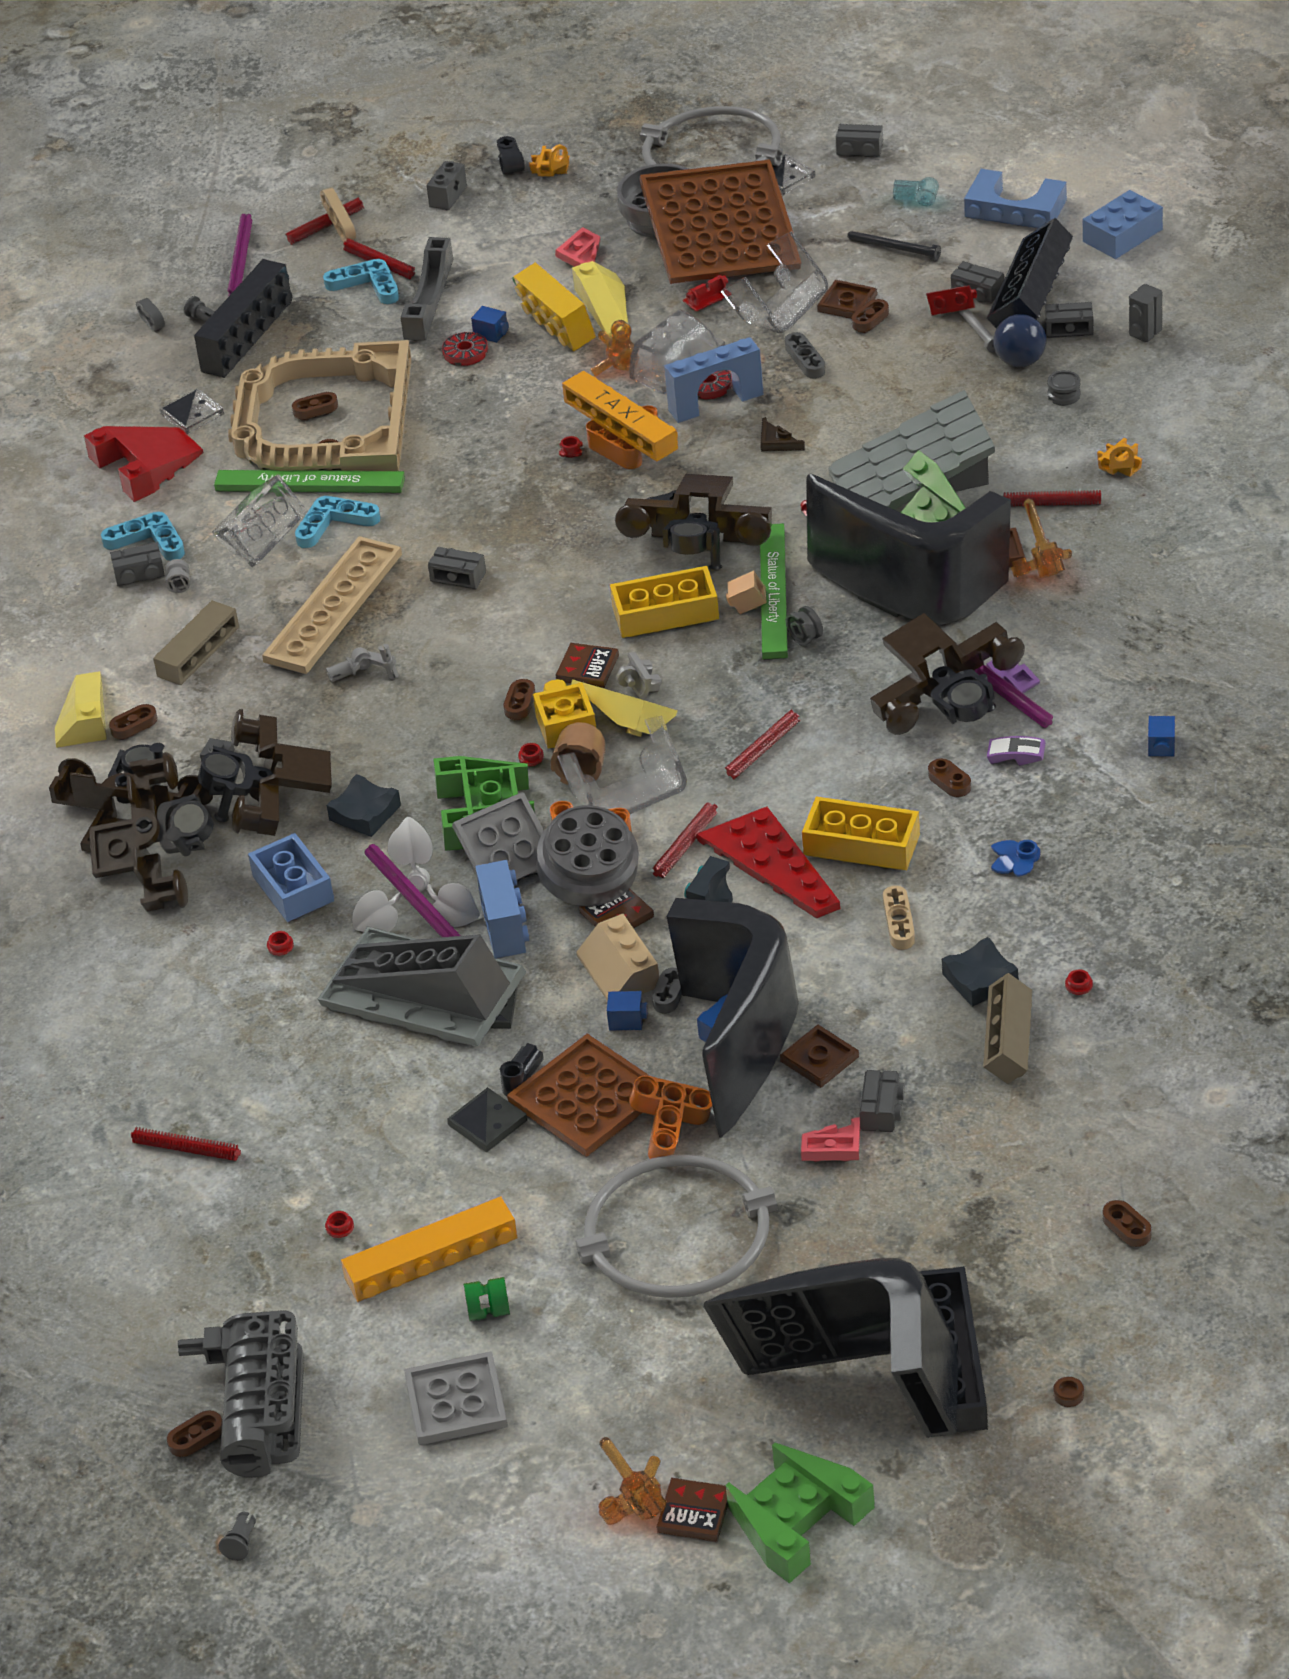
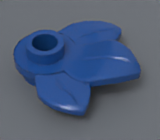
[991,840,1040,877]

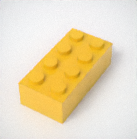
[513,262,596,351]
[610,566,719,638]
[802,796,920,871]

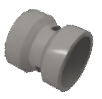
[165,559,190,593]

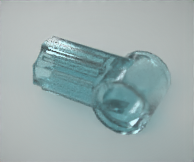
[893,177,939,206]

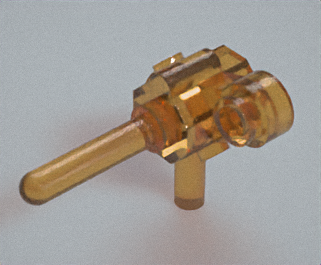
[590,320,639,377]
[1011,499,1072,579]
[599,1437,666,1525]

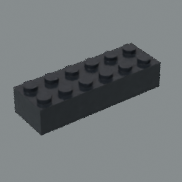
[986,218,1073,329]
[194,259,293,378]
[919,1266,988,1433]

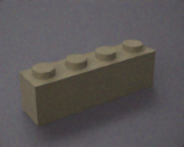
[153,600,239,686]
[983,973,1032,1084]

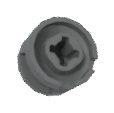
[1047,370,1081,406]
[785,606,823,646]

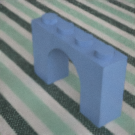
[964,169,1067,228]
[664,337,764,423]

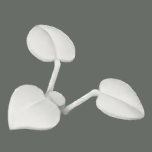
[352,817,480,932]

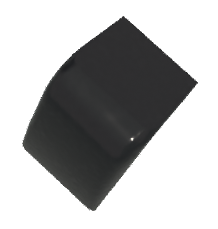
[806,473,1011,625]
[666,898,799,1138]
[703,1258,958,1438]

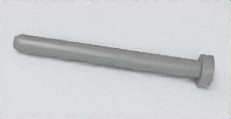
[958,309,996,352]

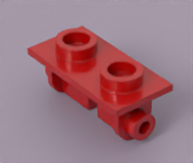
[683,275,733,312]
[926,285,977,316]

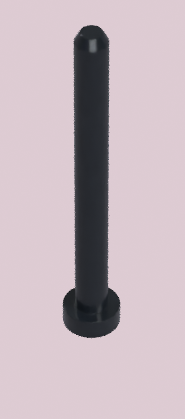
[847,231,941,261]

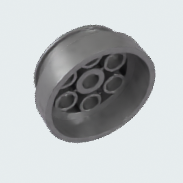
[617,164,688,238]
[536,805,639,906]

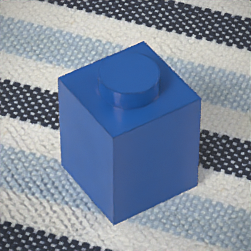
[471,306,509,343]
[1148,716,1175,757]
[607,991,648,1031]

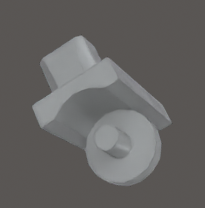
[616,652,662,700]

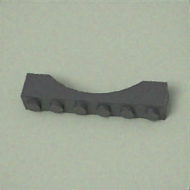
[400,237,454,341]

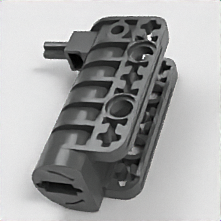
[178,1310,304,1478]

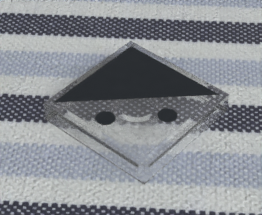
[772,153,816,195]
[159,388,224,434]

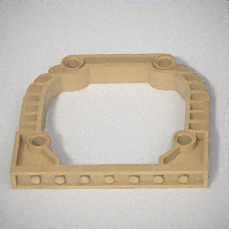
[228,340,412,471]

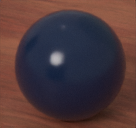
[993,314,1046,367]

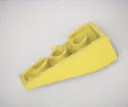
[572,261,629,338]
[54,671,107,748]
[571,679,678,737]

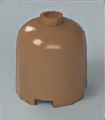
[551,722,605,787]

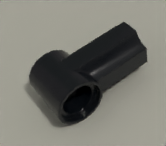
[499,1043,544,1096]

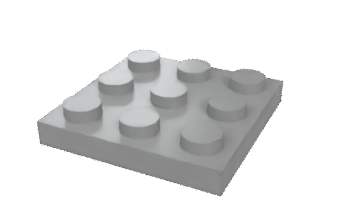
[452,792,544,882]
[404,1351,508,1445]

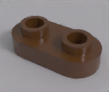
[851,299,889,333]
[292,392,338,420]
[503,679,536,720]
[109,704,158,739]
[928,758,971,797]
[1103,1200,1151,1247]
[167,1410,222,1457]

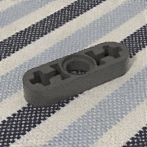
[785,332,825,379]

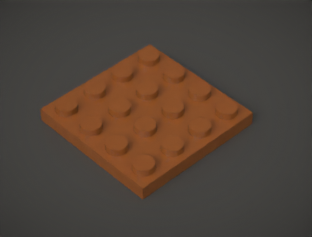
[507,1033,650,1157]

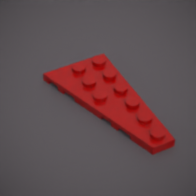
[697,806,841,919]

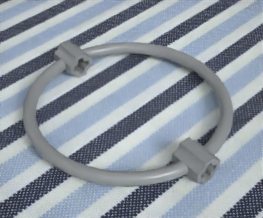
[640,106,784,166]
[575,1154,778,1298]

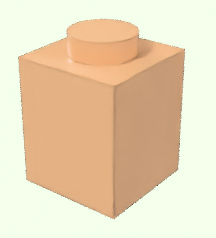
[726,571,766,614]

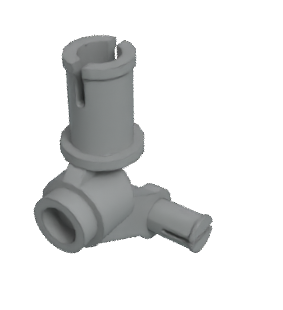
[326,644,399,683]

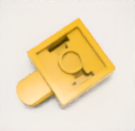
[533,679,596,749]

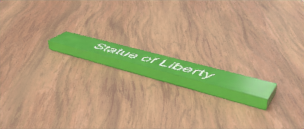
[214,470,405,493]
[760,523,788,659]

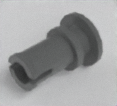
[184,296,215,322]
[218,1512,256,1561]

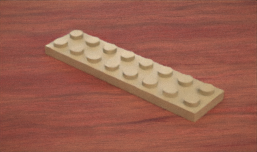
[262,536,402,674]

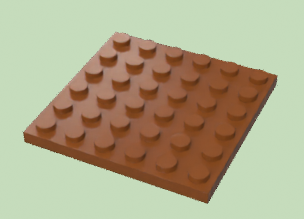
[640,160,803,284]

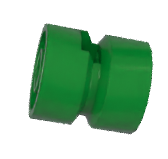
[464,1277,510,1321]

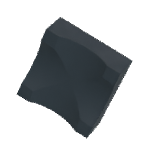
[326,774,401,837]
[684,856,733,903]
[941,937,1019,1007]

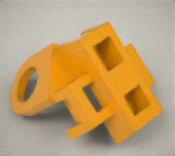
[529,144,570,176]
[1097,438,1142,477]

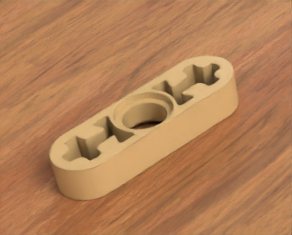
[320,187,356,242]
[883,886,915,950]

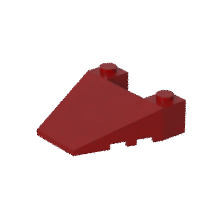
[84,426,204,502]

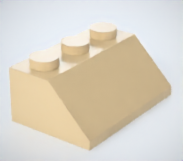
[576,914,659,1000]

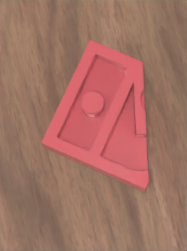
[555,227,600,267]
[801,1117,860,1162]

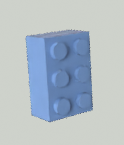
[1082,190,1163,259]
[248,833,334,922]
[475,860,529,959]

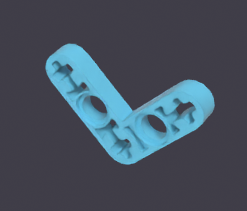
[323,259,399,304]
[295,496,381,548]
[101,512,185,561]

